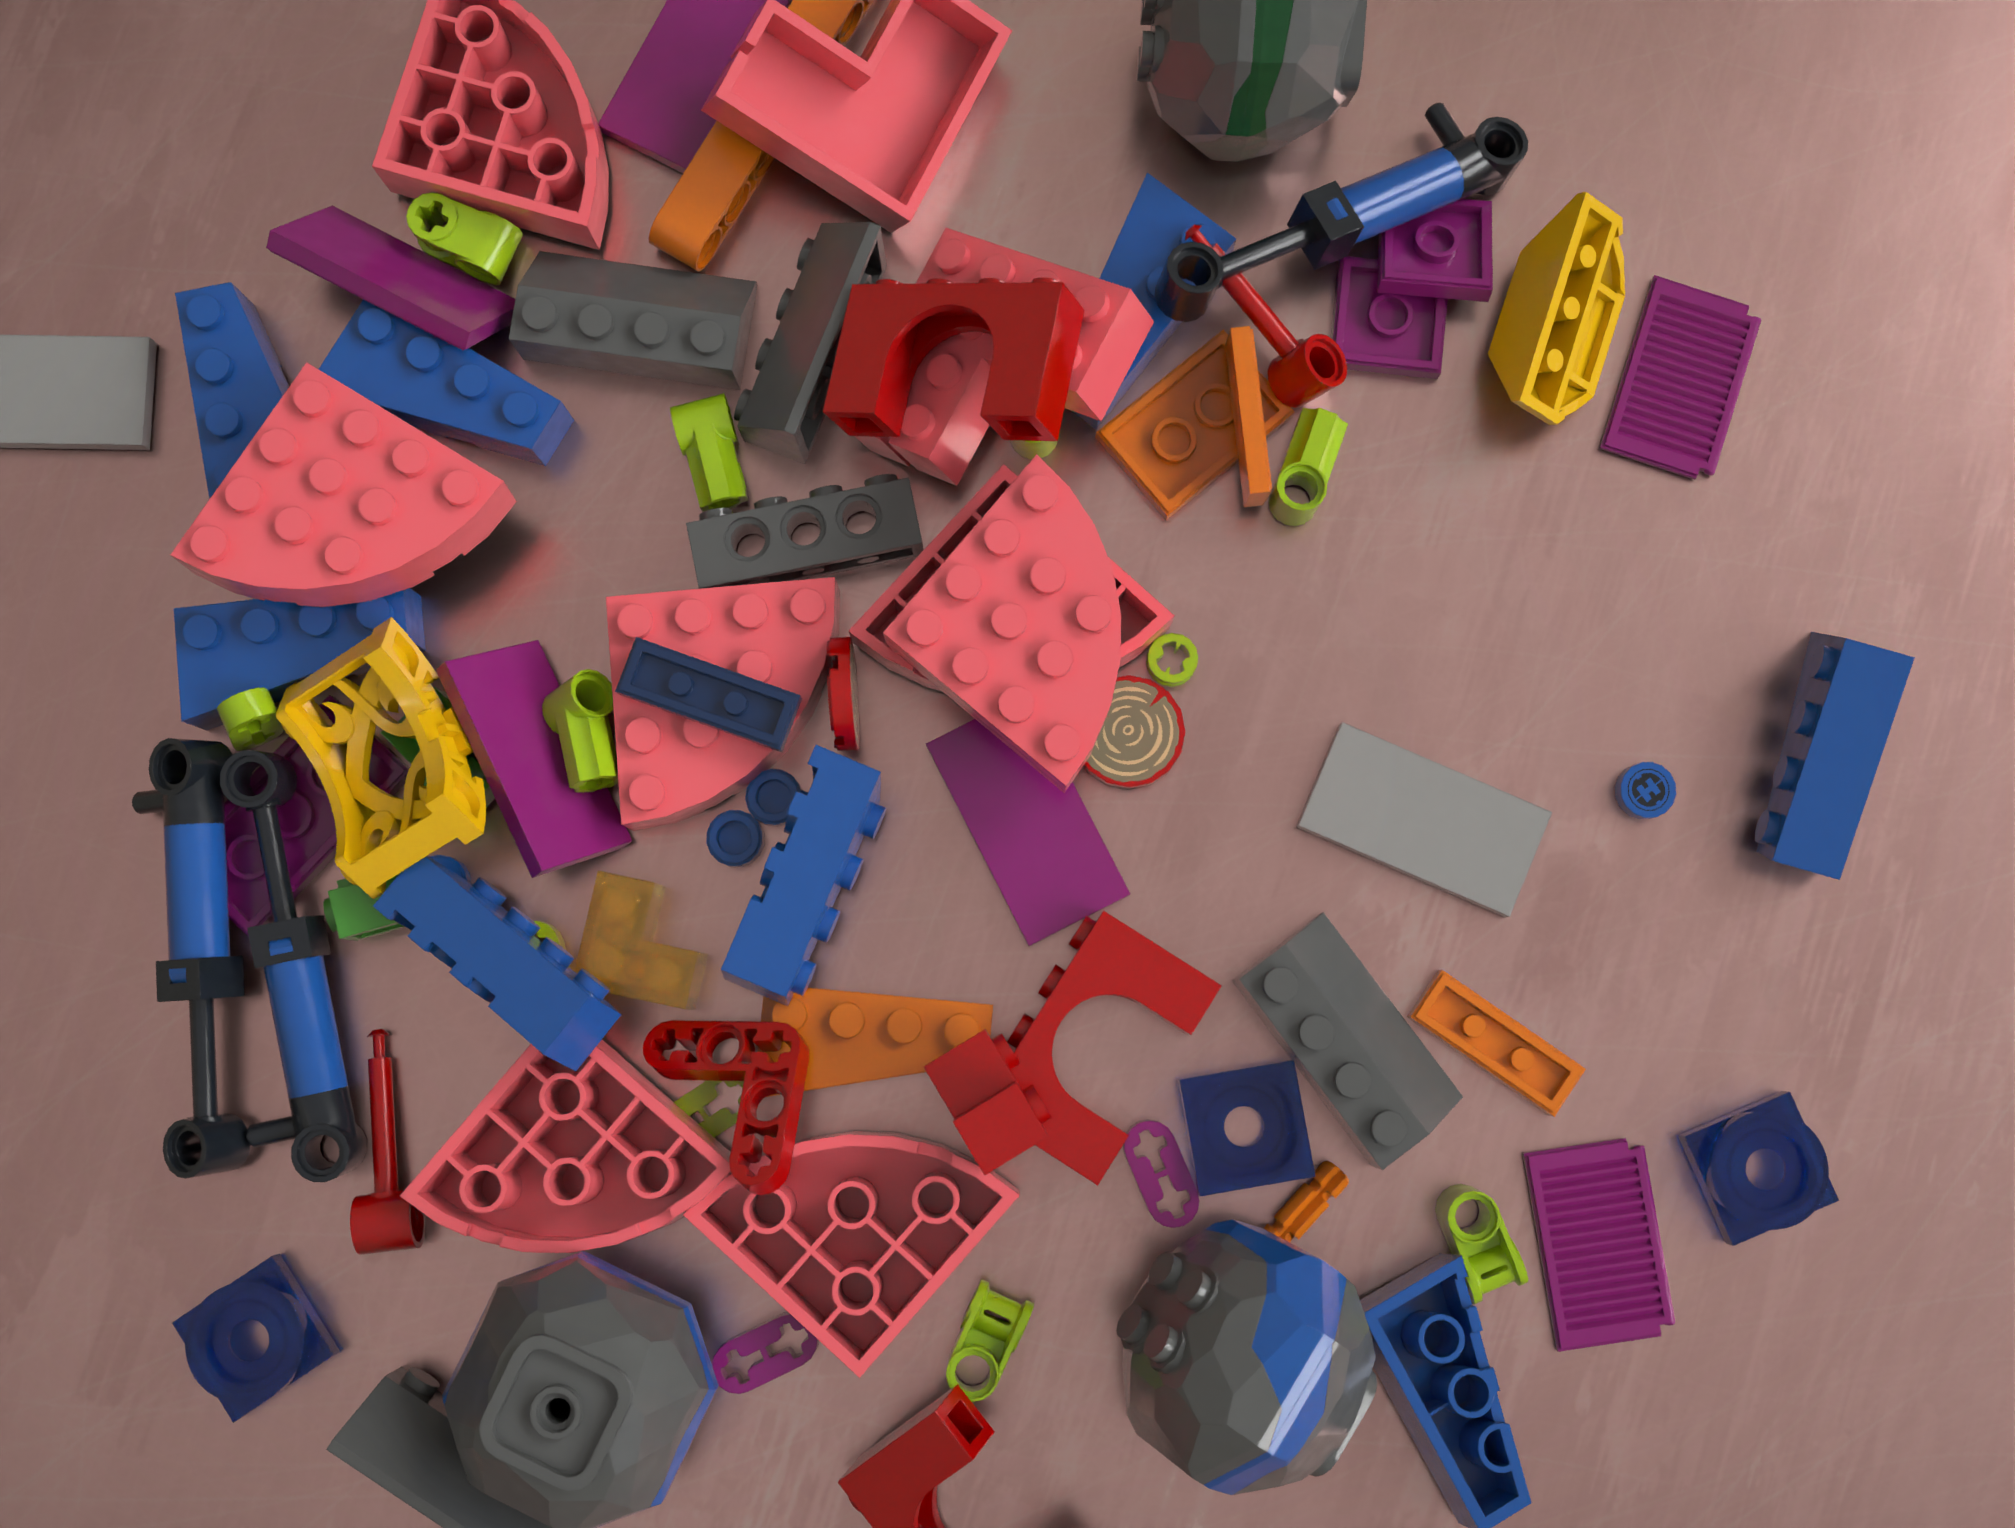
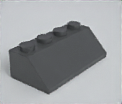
[734,222,887,464]
[509,251,758,390]
[1232,912,1463,1170]
[326,1366,552,1528]

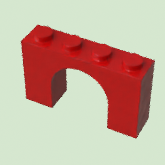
[823,277,1085,441]
[1007,911,1222,1186]
[838,1384,995,1528]

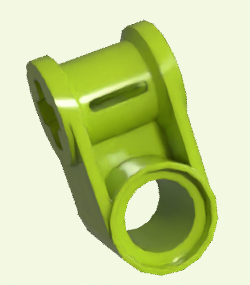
[406,192,523,285]
[1435,1184,1528,1304]
[946,1279,1034,1402]

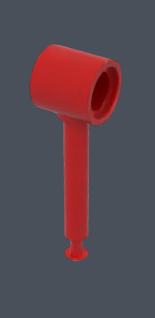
[1185,224,1347,408]
[350,1029,425,1255]

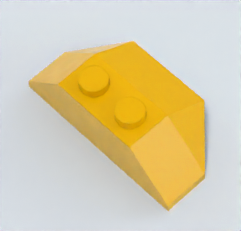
[1488,192,1625,425]

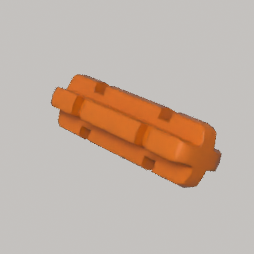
[1263,1161,1349,1243]

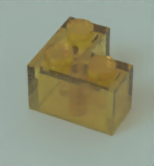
[574,871,708,1010]

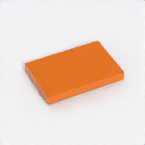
[1095,329,1295,520]

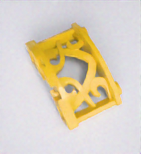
[276,617,486,899]

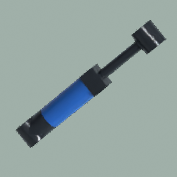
[1154,103,1528,322]
[132,738,250,1179]
[220,750,367,1182]

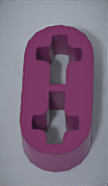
[1123,1119,1200,1228]
[712,1312,819,1394]

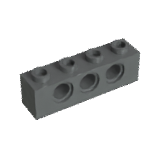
[686,474,924,589]

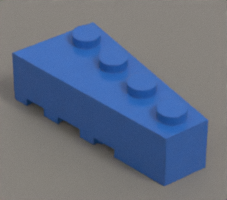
[1070,172,1236,430]
[175,282,289,499]
[319,299,574,466]
[174,588,426,731]
[1755,632,1915,880]
[721,745,886,1006]
[373,856,622,1071]
[1360,1253,1532,1528]

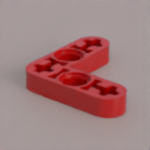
[643,1020,809,1195]

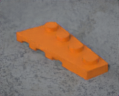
[757,988,993,1097]

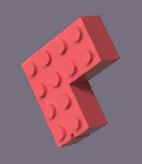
[701,0,1012,233]
[855,228,1154,486]

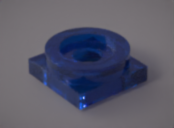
[1178,1060,1316,1196]
[1678,1091,1839,1246]
[172,1253,340,1423]

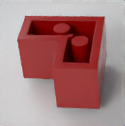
[923,1029,1052,1176]

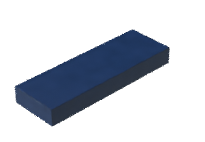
[615,637,802,752]

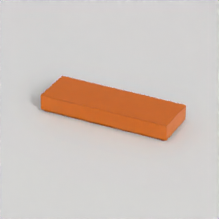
[1225,326,1272,507]
[1407,970,1586,1117]

